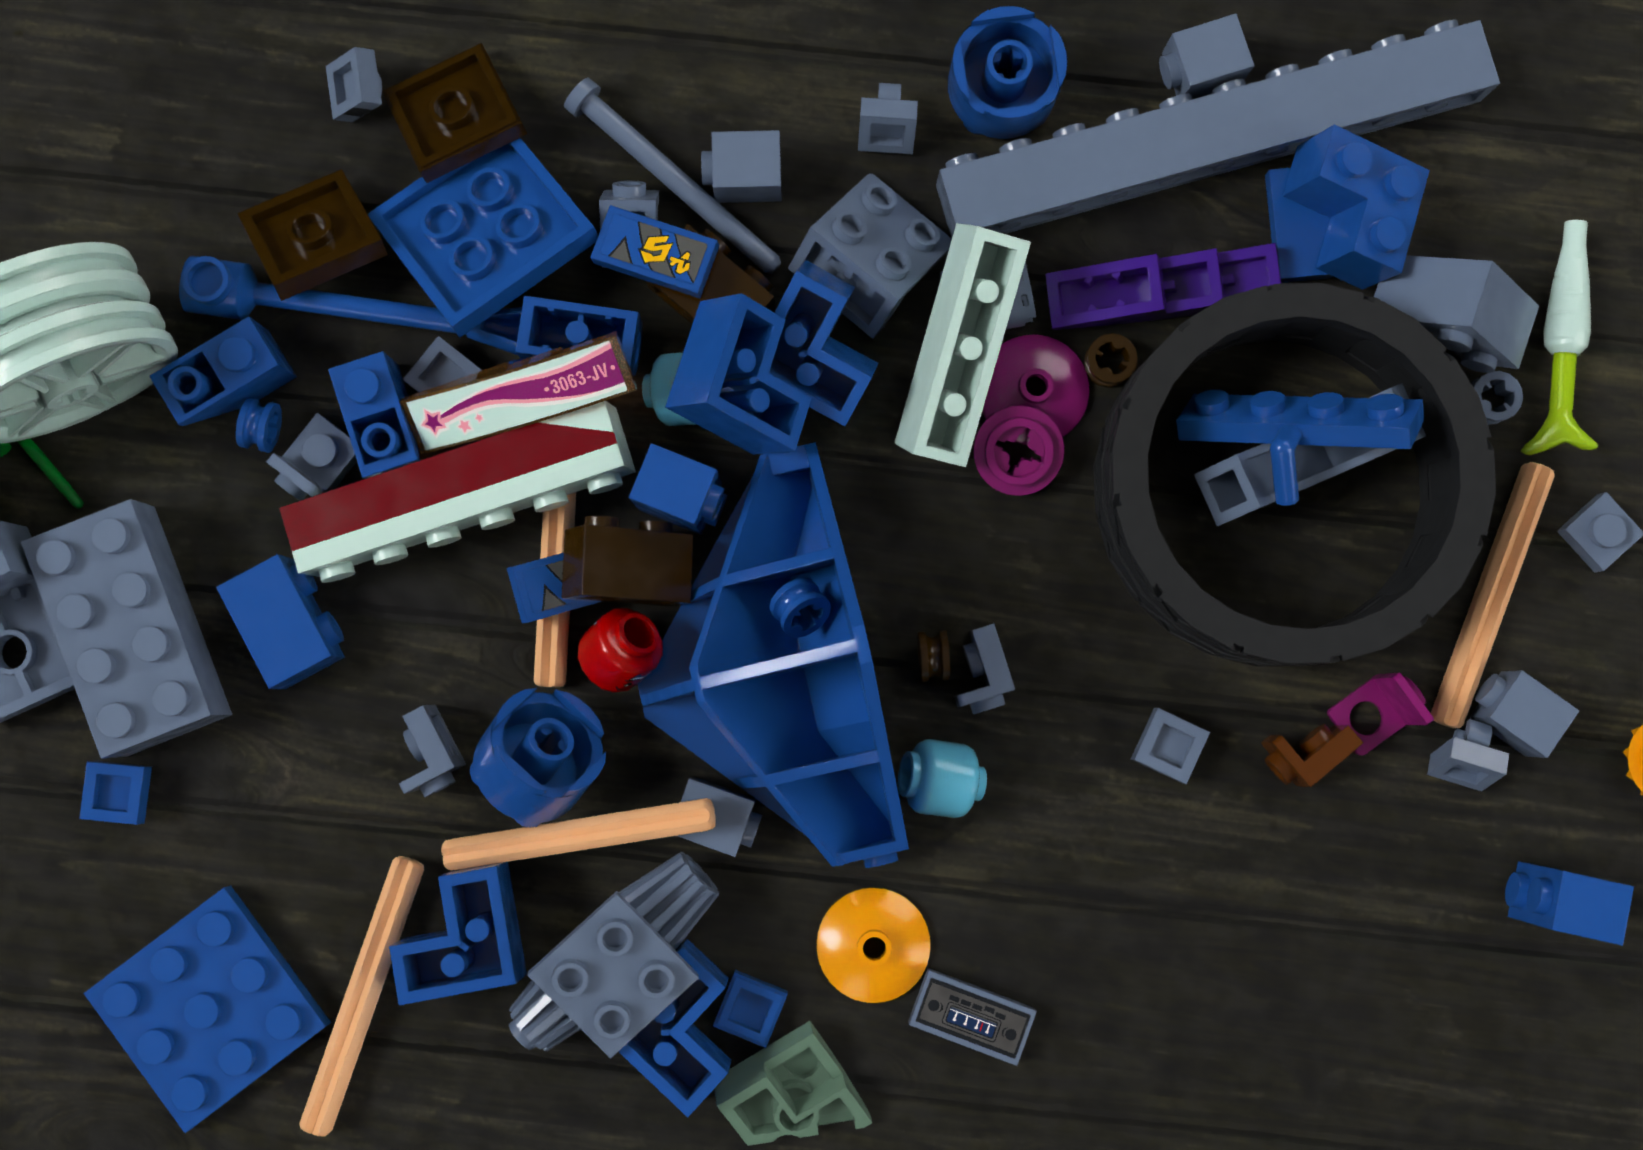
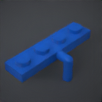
[1176,390,1424,506]

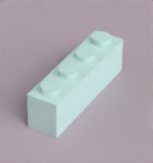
[895,223,1031,467]

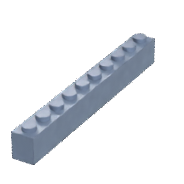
[936,19,1500,238]

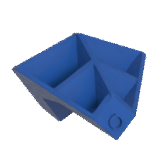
[638,442,909,868]

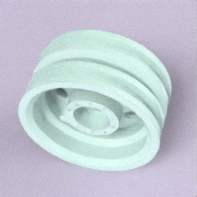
[0,242,178,444]

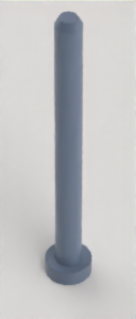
[564,77,781,274]

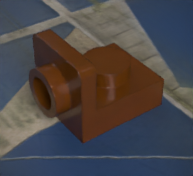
[1261,724,1363,787]

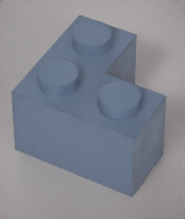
[1374,255,1539,373]

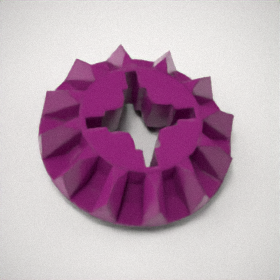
[973,405,1064,496]

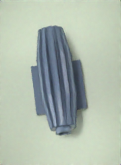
[509,851,719,1059]

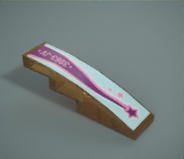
[399,331,637,454]

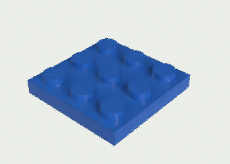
[368,138,598,338]
[83,885,331,1133]

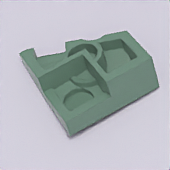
[714,1021,873,1146]

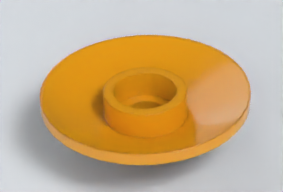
[817,887,930,1003]

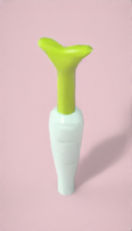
[1520,220,1598,455]

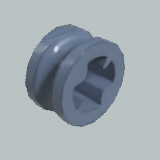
[1471,371,1523,425]

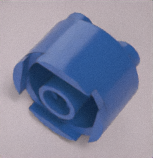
[948,6,1067,139]
[470,688,606,828]

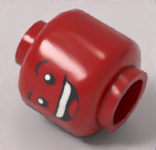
[578,608,663,693]

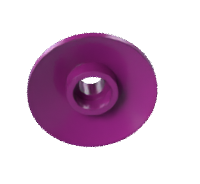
[982,335,1089,445]

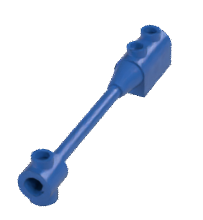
[179,256,643,376]

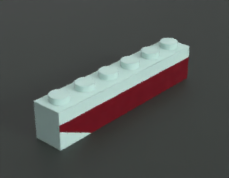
[279,399,636,583]

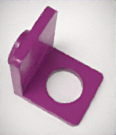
[1327,673,1434,755]

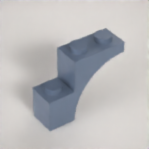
[1194,383,1426,526]

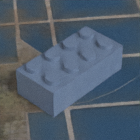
[21,499,232,759]

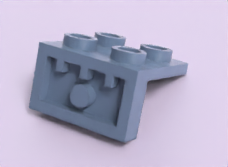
[788,174,952,339]

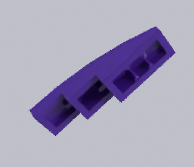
[1045,243,1281,330]

